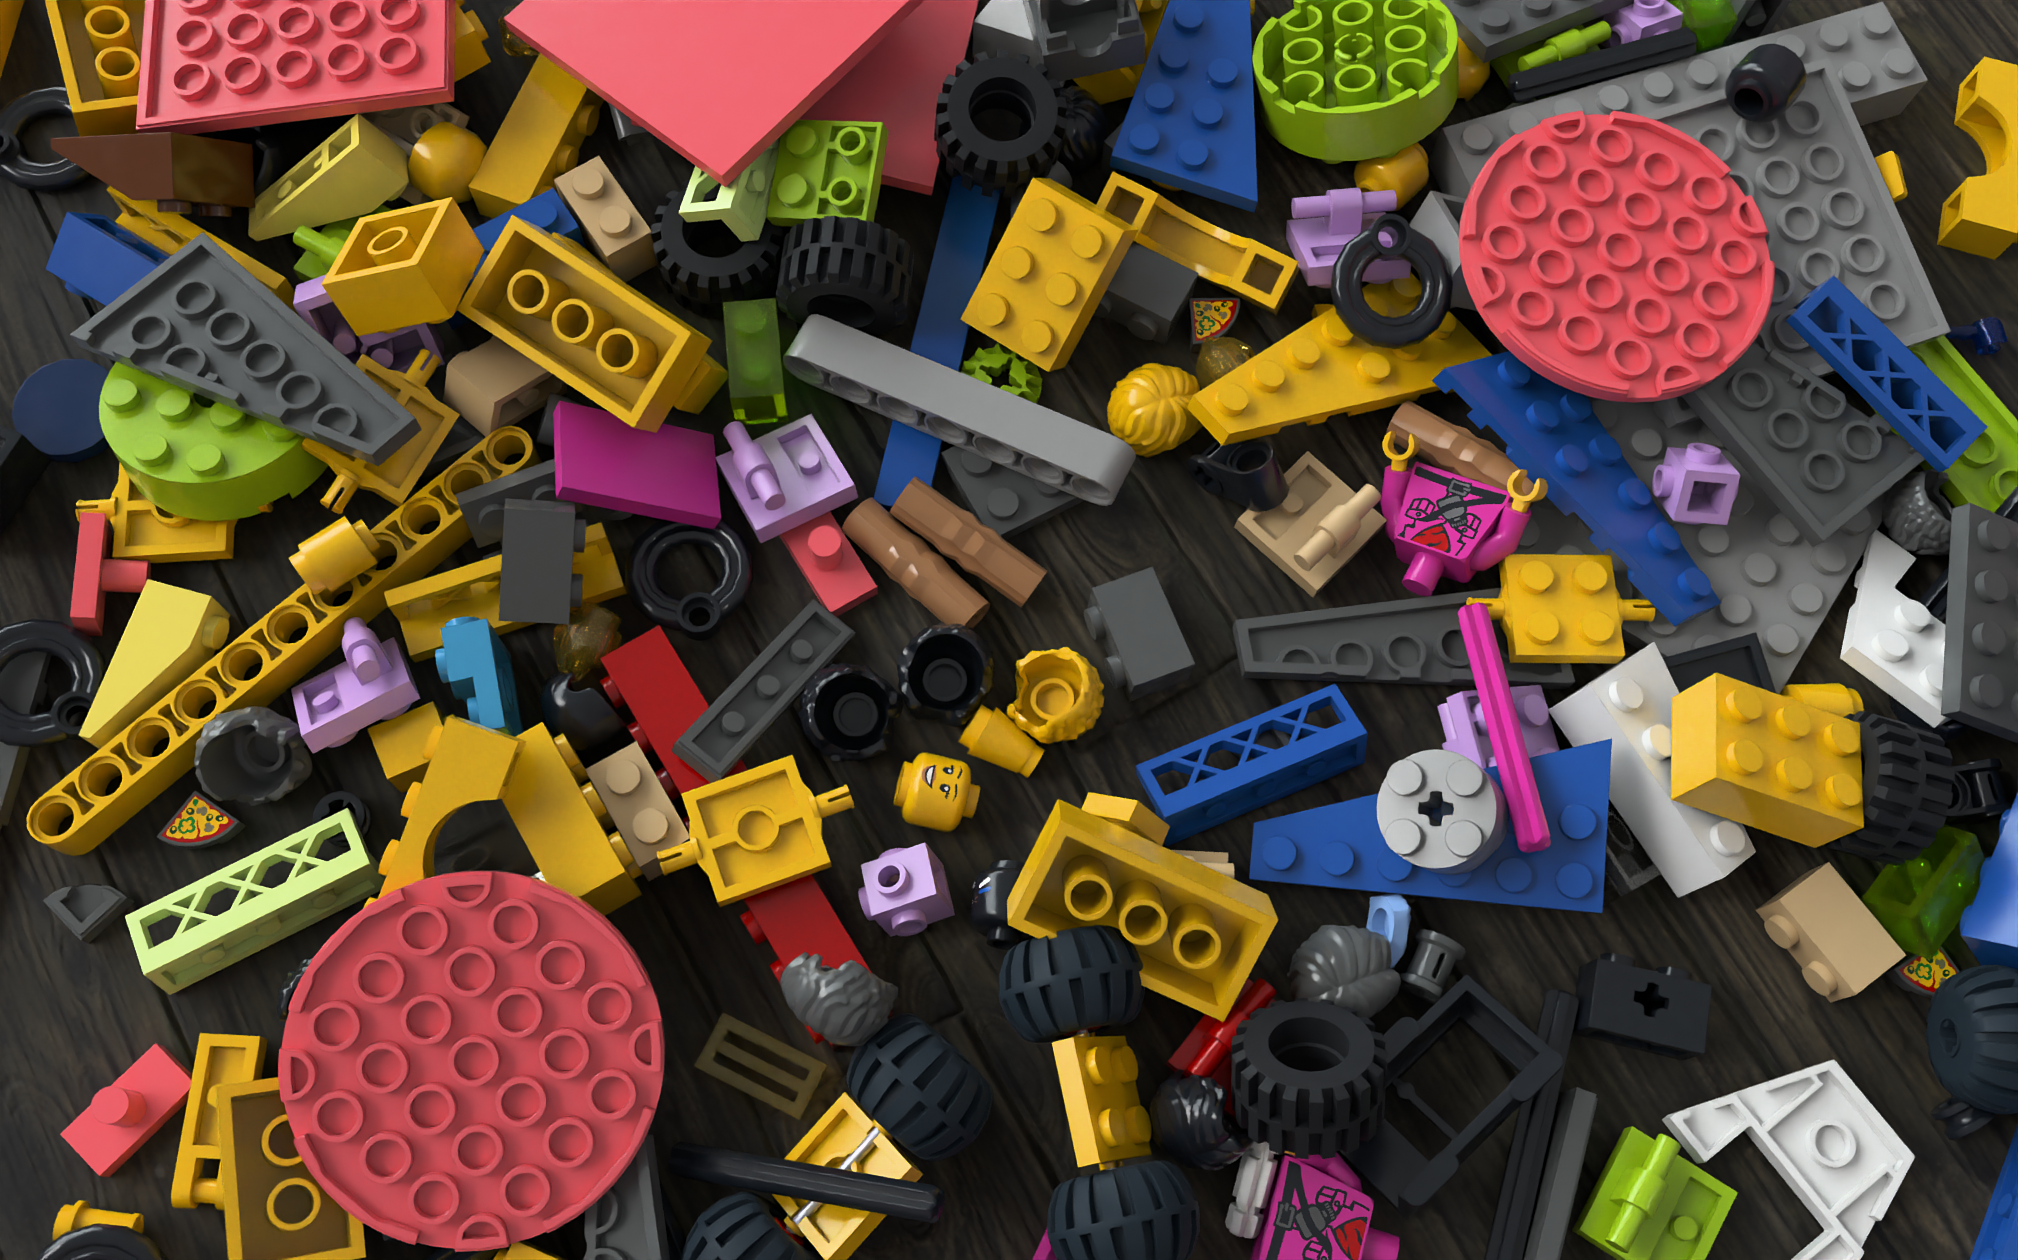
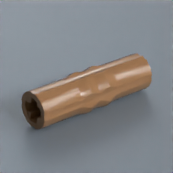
[1386,400,1535,509]
[889,476,1047,607]
[842,498,990,629]

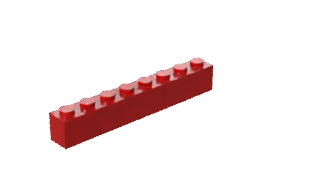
[600,625,893,1052]

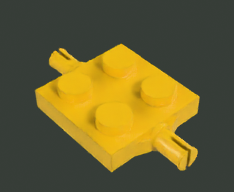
[301,348,460,514]
[75,463,273,563]
[1466,554,1655,664]
[656,755,855,907]

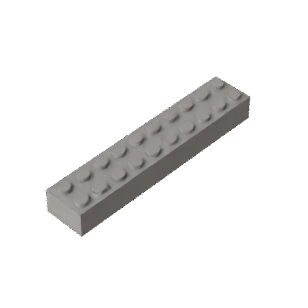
[1428,2,1928,199]

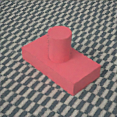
[779,511,878,617]
[70,512,151,636]
[60,1043,192,1178]

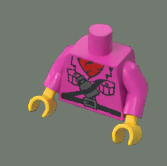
[1381,431,1548,597]
[1250,1151,1400,1260]

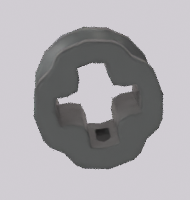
[1399,929,1466,1004]

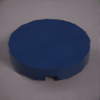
[12,359,110,462]

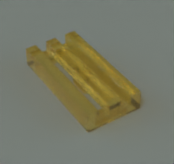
[695,1013,828,1121]

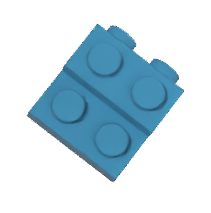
[435,616,524,737]

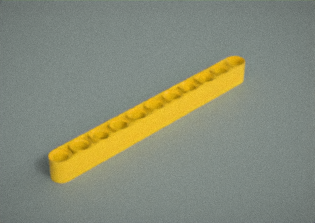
[27,426,542,856]

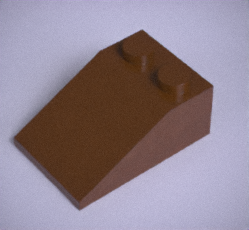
[51,132,255,218]

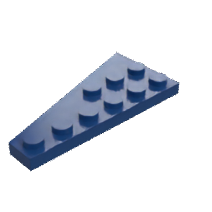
[1109,0,1258,213]
[1432,351,1721,627]
[1249,738,1612,914]

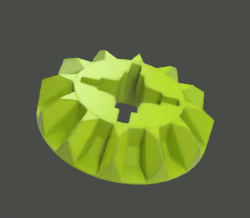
[961,342,1042,403]

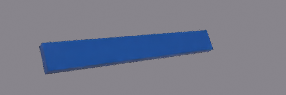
[874,174,1002,512]

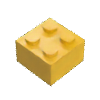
[321,197,485,336]

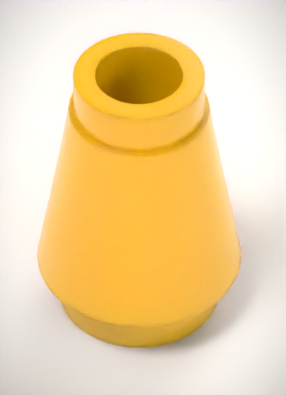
[958,704,1045,778]

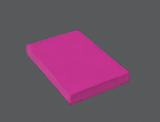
[553,401,721,529]

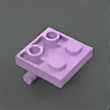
[1286,187,1411,288]
[715,414,858,543]
[291,617,420,754]
[1437,685,1560,769]

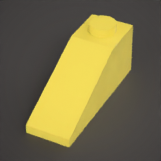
[248,113,408,241]
[79,579,230,749]

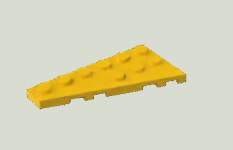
[1187,272,1493,446]

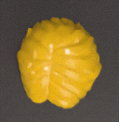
[1107,363,1203,458]
[1005,647,1104,744]

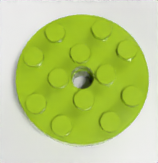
[1252,0,1459,164]
[99,362,328,521]

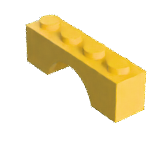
[1937,56,2018,260]
[1096,172,1300,315]
[363,717,527,908]

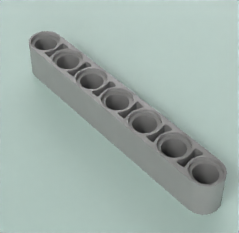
[782,314,1136,506]

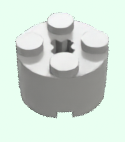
[1376,749,1509,875]

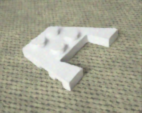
[1840,529,1952,728]
[1662,1060,1915,1260]

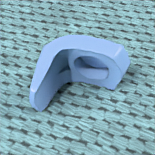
[1366,893,1411,969]

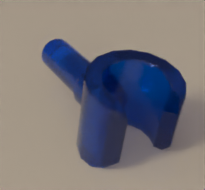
[1944,317,2008,355]

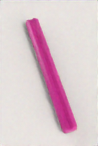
[1458,602,1551,853]

